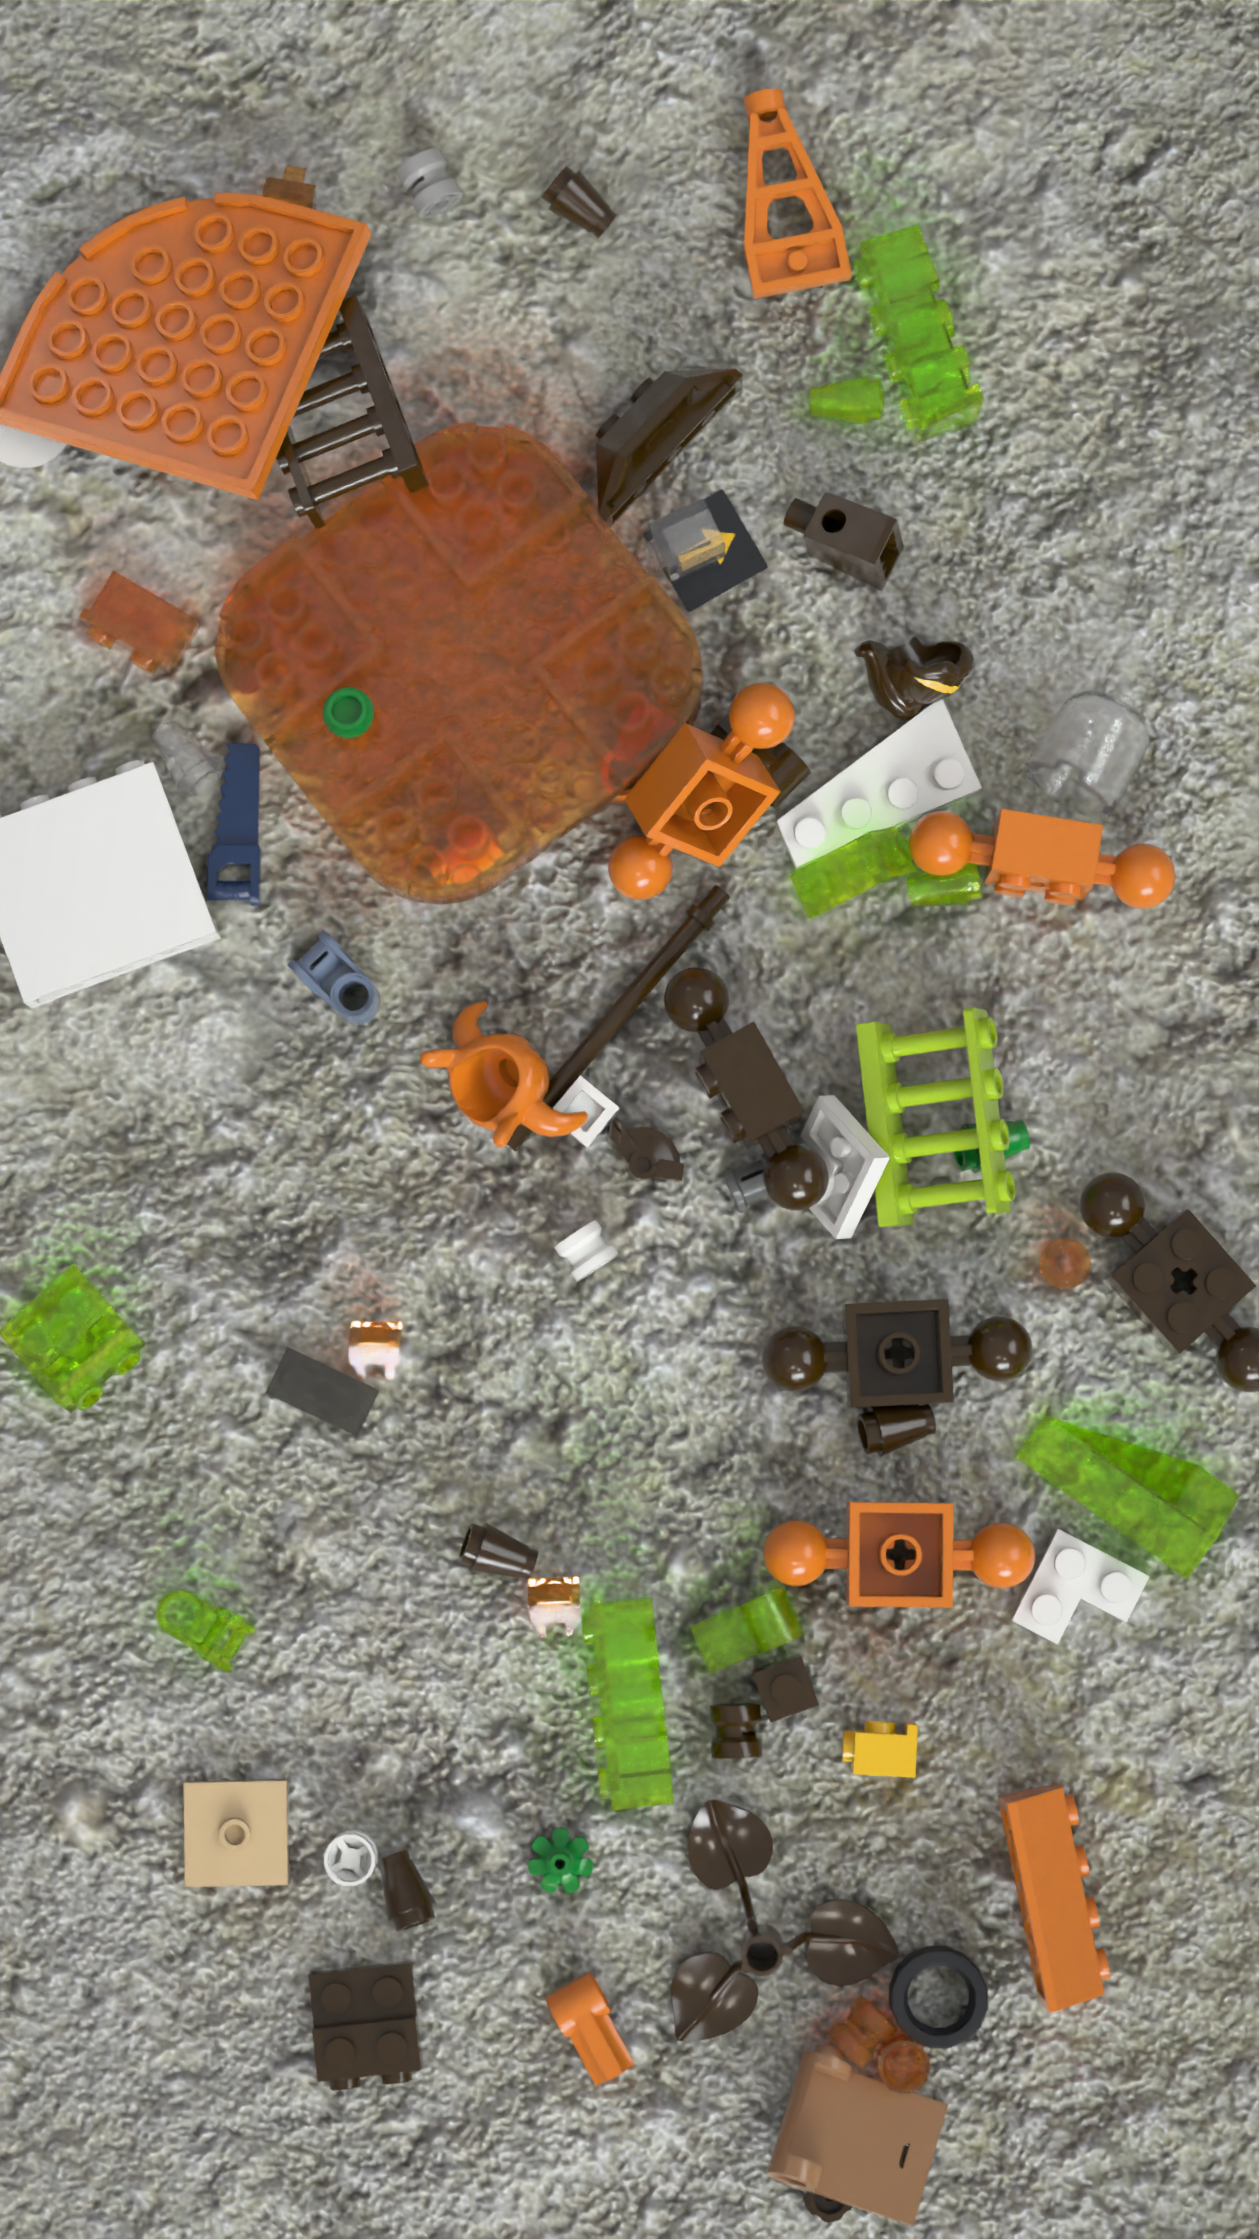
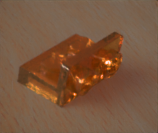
[79,571,201,676]

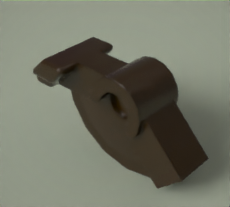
[606,1118,684,1182]

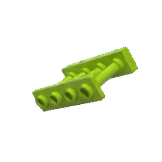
[856,1007,1015,1228]

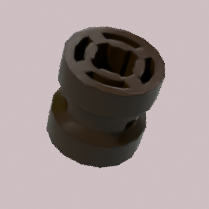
[710,1703,762,1759]

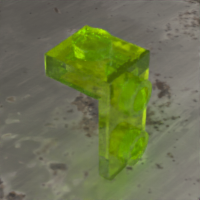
[790,826,917,918]

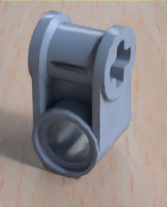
[287,930,381,1025]

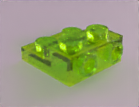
[0,1263,147,1413]

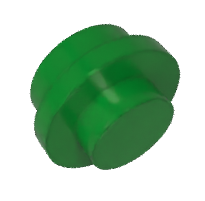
[323,687,374,739]

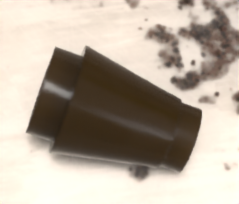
[542,166,617,239]
[857,1404,936,1457]
[459,1522,538,1580]
[378,1850,437,1932]

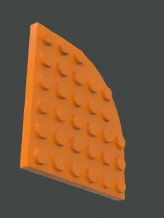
[0,192,372,500]

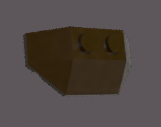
[596,368,743,532]

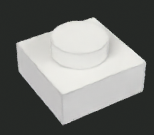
[553,1076,620,1148]

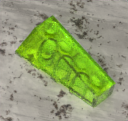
[853,224,984,443]

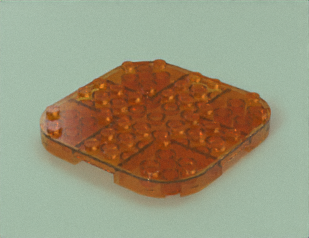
[215,422,704,905]

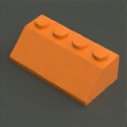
[997,1783,1110,2013]

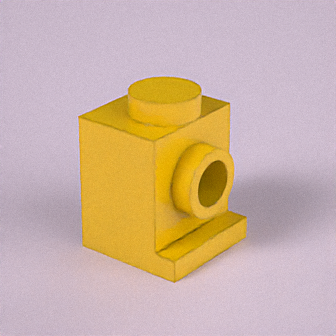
[842,1721,918,1778]

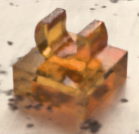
[262,165,316,210]
[348,1321,403,1380]
[528,1577,581,1637]

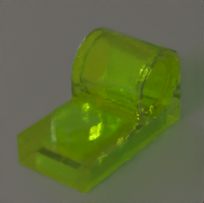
[690,1585,804,1674]

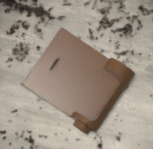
[767,2045,948,2227]

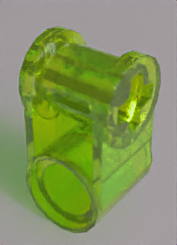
[156,1588,258,1673]

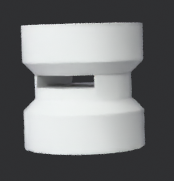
[324,1830,378,1886]

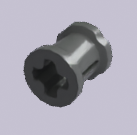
[721,1153,768,1213]

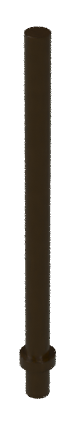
[507,884,731,1152]

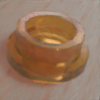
[1039,1238,1091,1289]

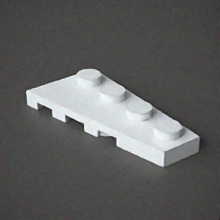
[776,699,982,870]

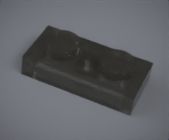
[266,1347,381,1437]

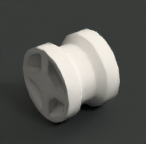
[554,1220,618,1282]

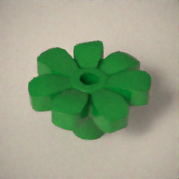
[527,1827,594,1894]

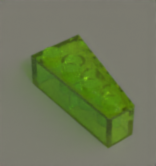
[581,1595,674,1811]

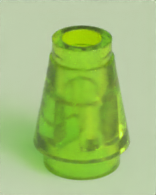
[810,375,884,426]
[906,863,983,907]

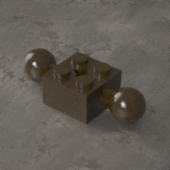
[664,967,829,1211]
[1080,1172,1259,1392]
[762,1299,1033,1408]

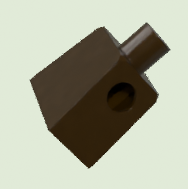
[783,492,904,591]

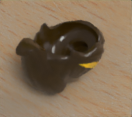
[854,636,974,721]

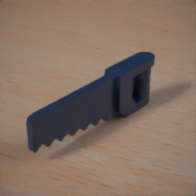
[207,743,262,906]

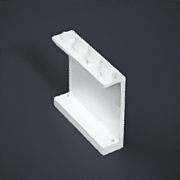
[0,760,221,1008]

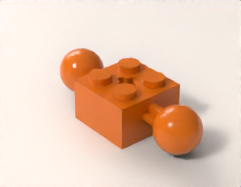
[608,683,795,900]
[909,809,1176,909]
[763,1502,1035,1608]

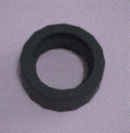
[889,1946,988,2048]

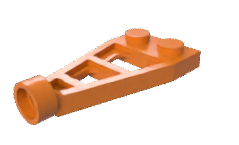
[743,88,852,299]

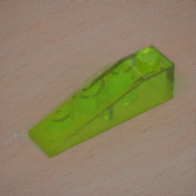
[1014,1415,1240,1579]

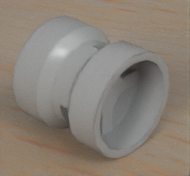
[397,148,463,218]

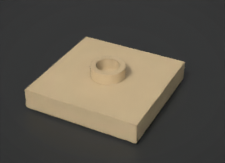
[184,1780,289,1887]

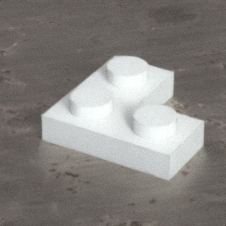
[800,1095,890,1239]
[1010,1529,1150,1644]

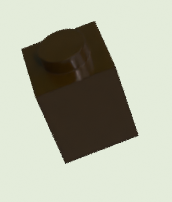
[751,1653,819,1723]

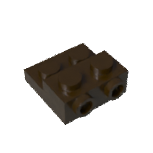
[308,1961,423,2090]

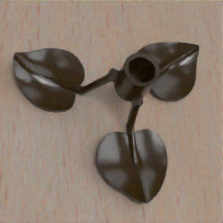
[671,1799,899,2041]

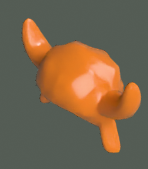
[420,1000,588,1148]

